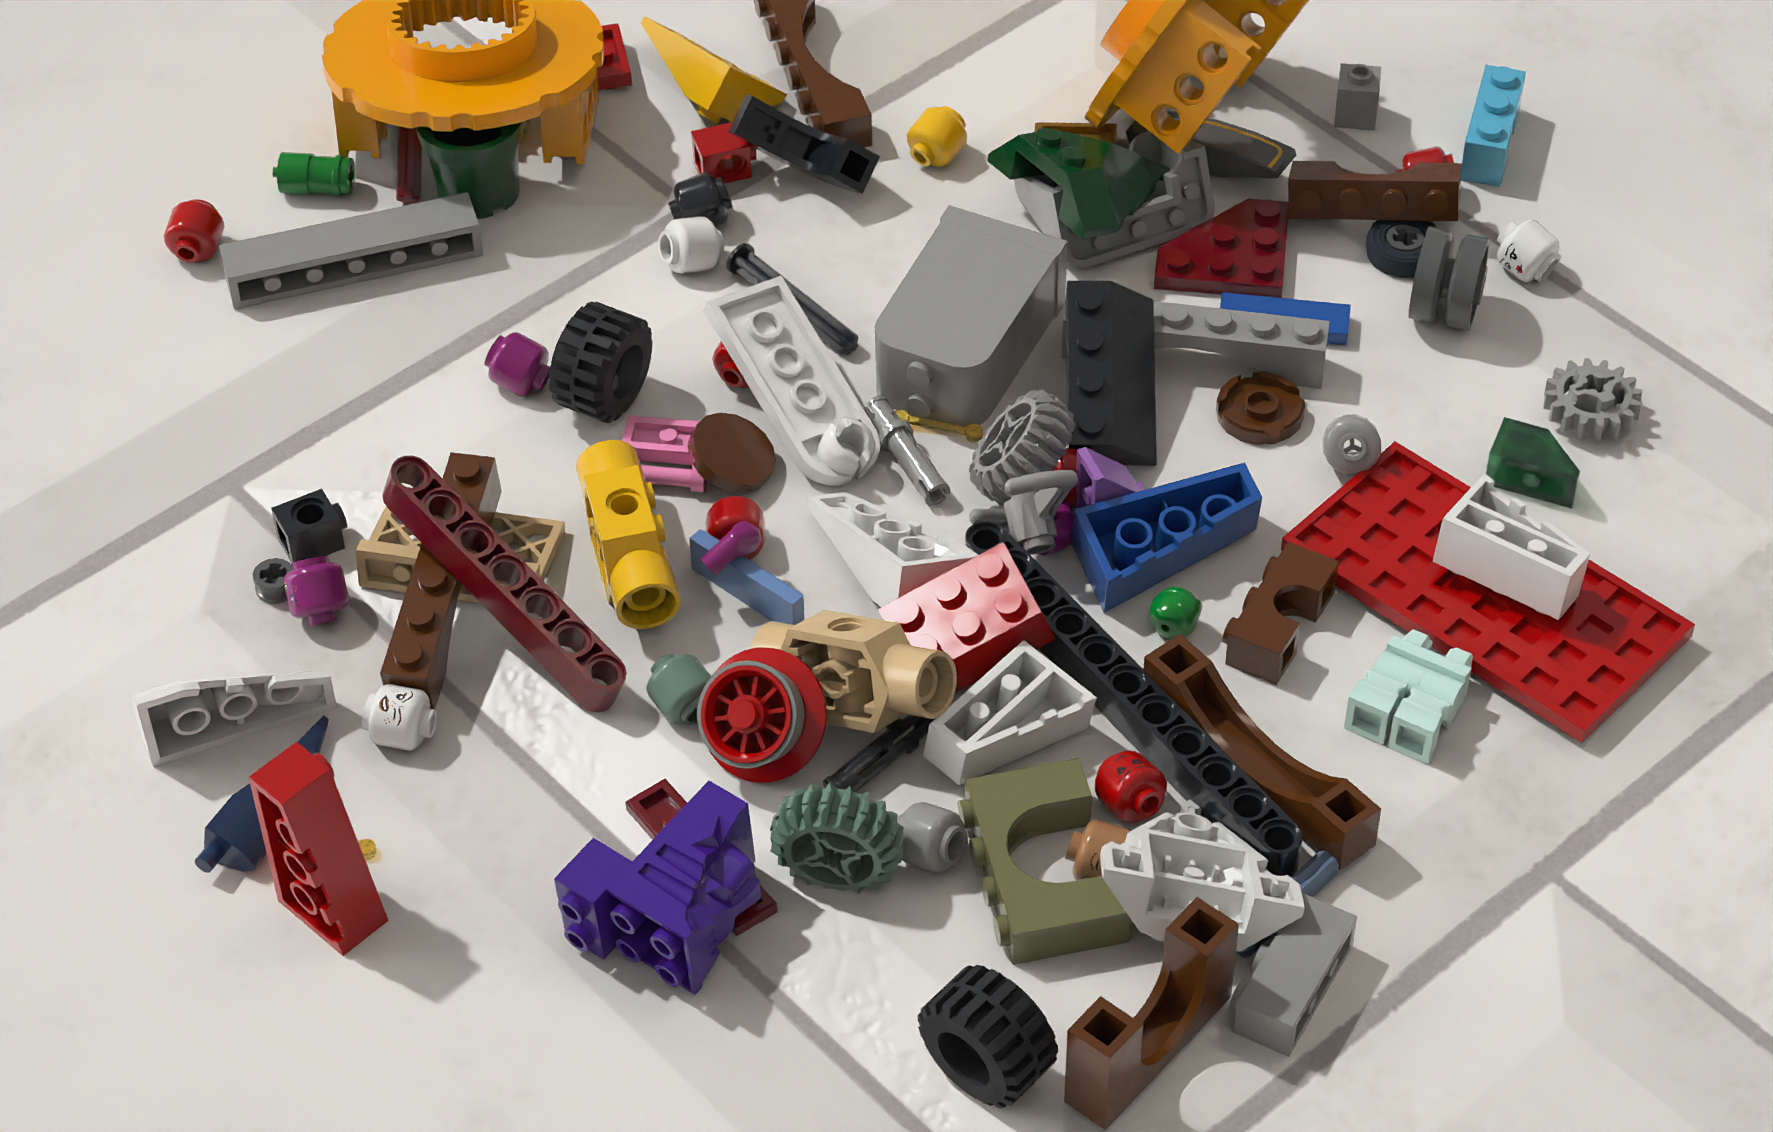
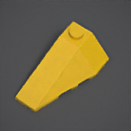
[641,16,787,123]

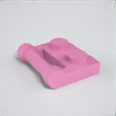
[622,415,707,493]

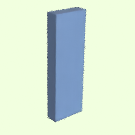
[689,529,805,625]

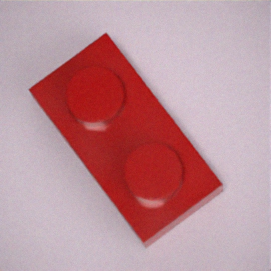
[597,23,632,90]

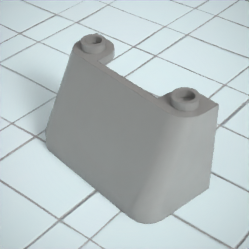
[1014,131,1215,268]

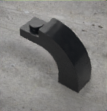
[728,95,880,194]

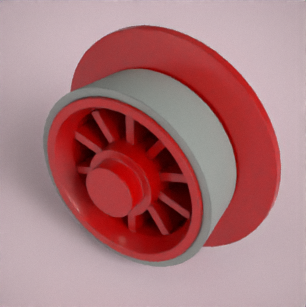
[697,647,827,783]

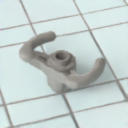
[969,470,1078,555]

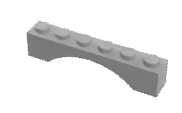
[1062,301,1330,389]

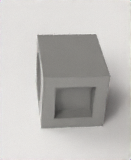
[1334,63,1381,130]

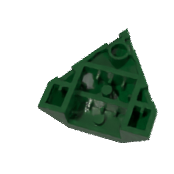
[987,128,1170,239]

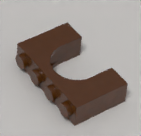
[1064,897,1239,1130]

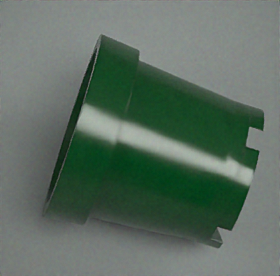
[415,121,524,219]

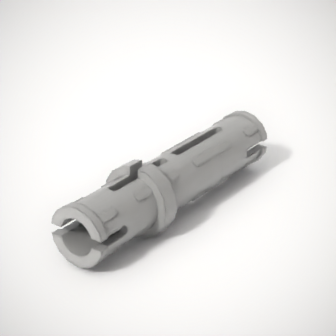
[863,396,950,506]

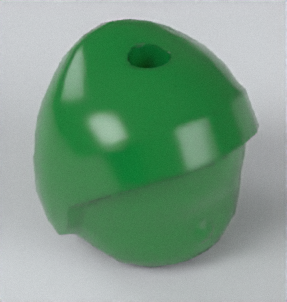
[1149,587,1202,639]

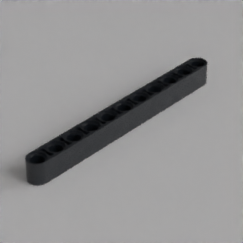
[965,521,1302,877]

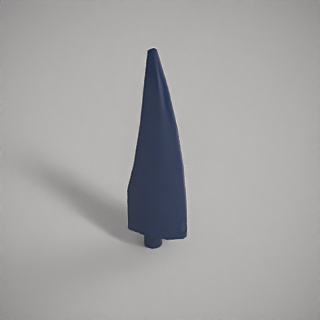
[195,715,329,873]

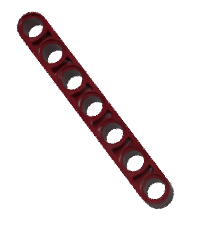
[382,455,627,712]

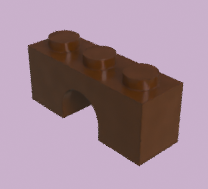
[1222,542,1339,685]

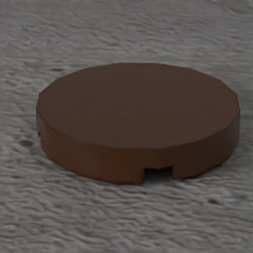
[1216,372,1305,445]
[687,412,776,493]

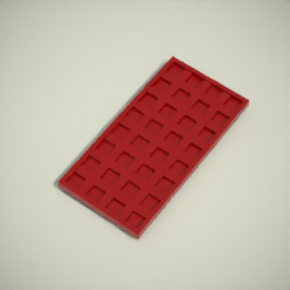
[1281,441,1695,743]

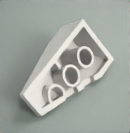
[130,670,337,767]

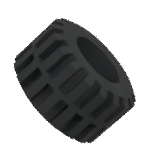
[549,301,653,423]
[917,965,1058,1108]

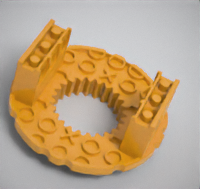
[322,0,604,164]
[1085,0,1309,154]

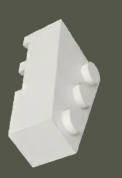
[1432,473,1590,620]
[923,640,1097,785]

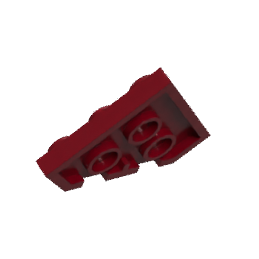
[1154,199,1288,298]

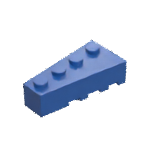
[1070,462,1263,613]

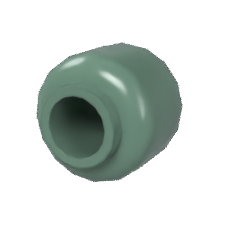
[646,654,712,725]

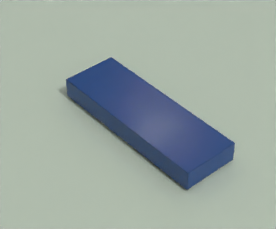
[1220,292,1351,345]

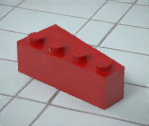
[249,742,389,956]

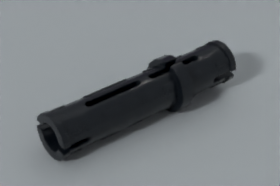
[823,714,936,792]

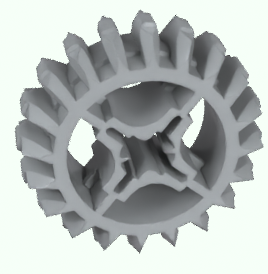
[969,389,1075,506]

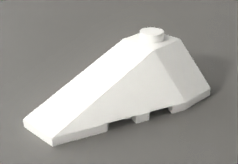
[806,492,978,607]

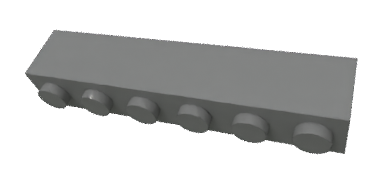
[219,192,483,309]

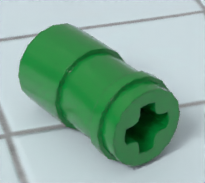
[272,152,355,196]

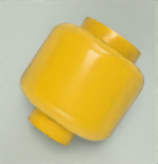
[906,106,967,167]

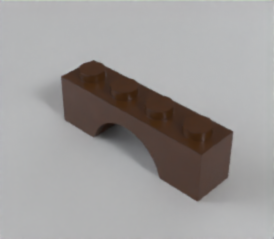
[1288,161,1461,221]

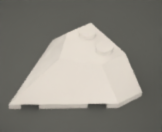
[1100,800,1305,952]

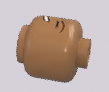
[1065,820,1130,880]

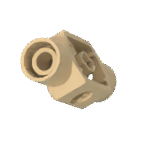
[750,610,957,733]

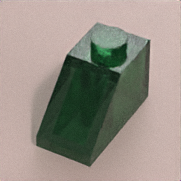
[1486,417,1580,509]

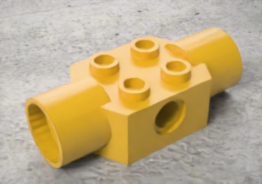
[576,440,681,629]

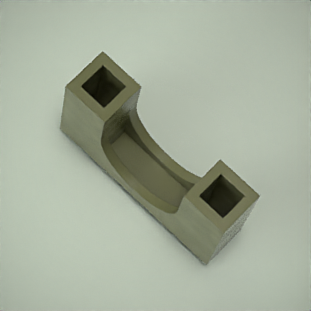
[958,758,1131,965]

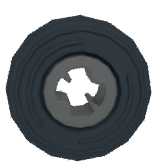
[1366,220,1437,278]

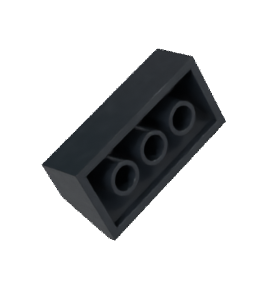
[1065,281,1157,465]

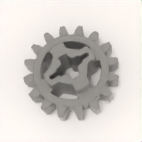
[1543,358,1642,441]

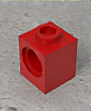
[691,122,757,184]

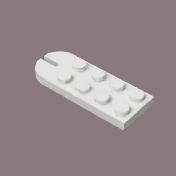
[703,276,880,486]

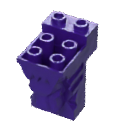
[554,780,761,995]

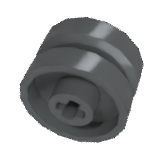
[1409,226,1490,331]

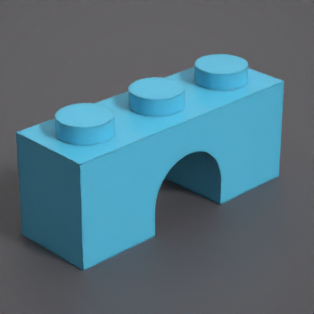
[1461,65,1526,187]

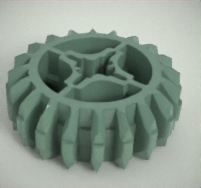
[770,782,904,893]

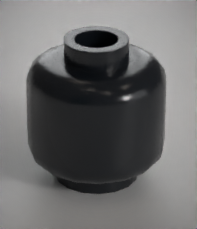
[668,172,733,226]

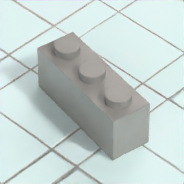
[1229,893,1357,1057]

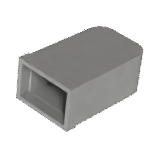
[875,205,1067,429]

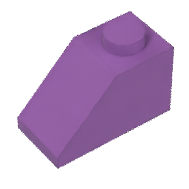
[1075,447,1145,509]

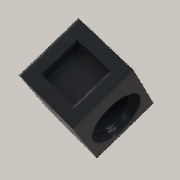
[271,489,348,563]

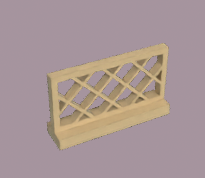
[355,507,565,603]

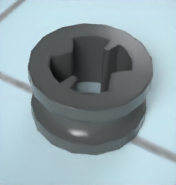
[253,558,292,604]

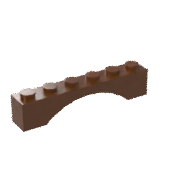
[754,0,872,148]
[380,452,502,709]
[1143,634,1381,870]

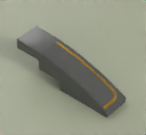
[1125,111,1297,179]

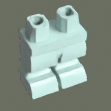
[1344,629,1473,765]

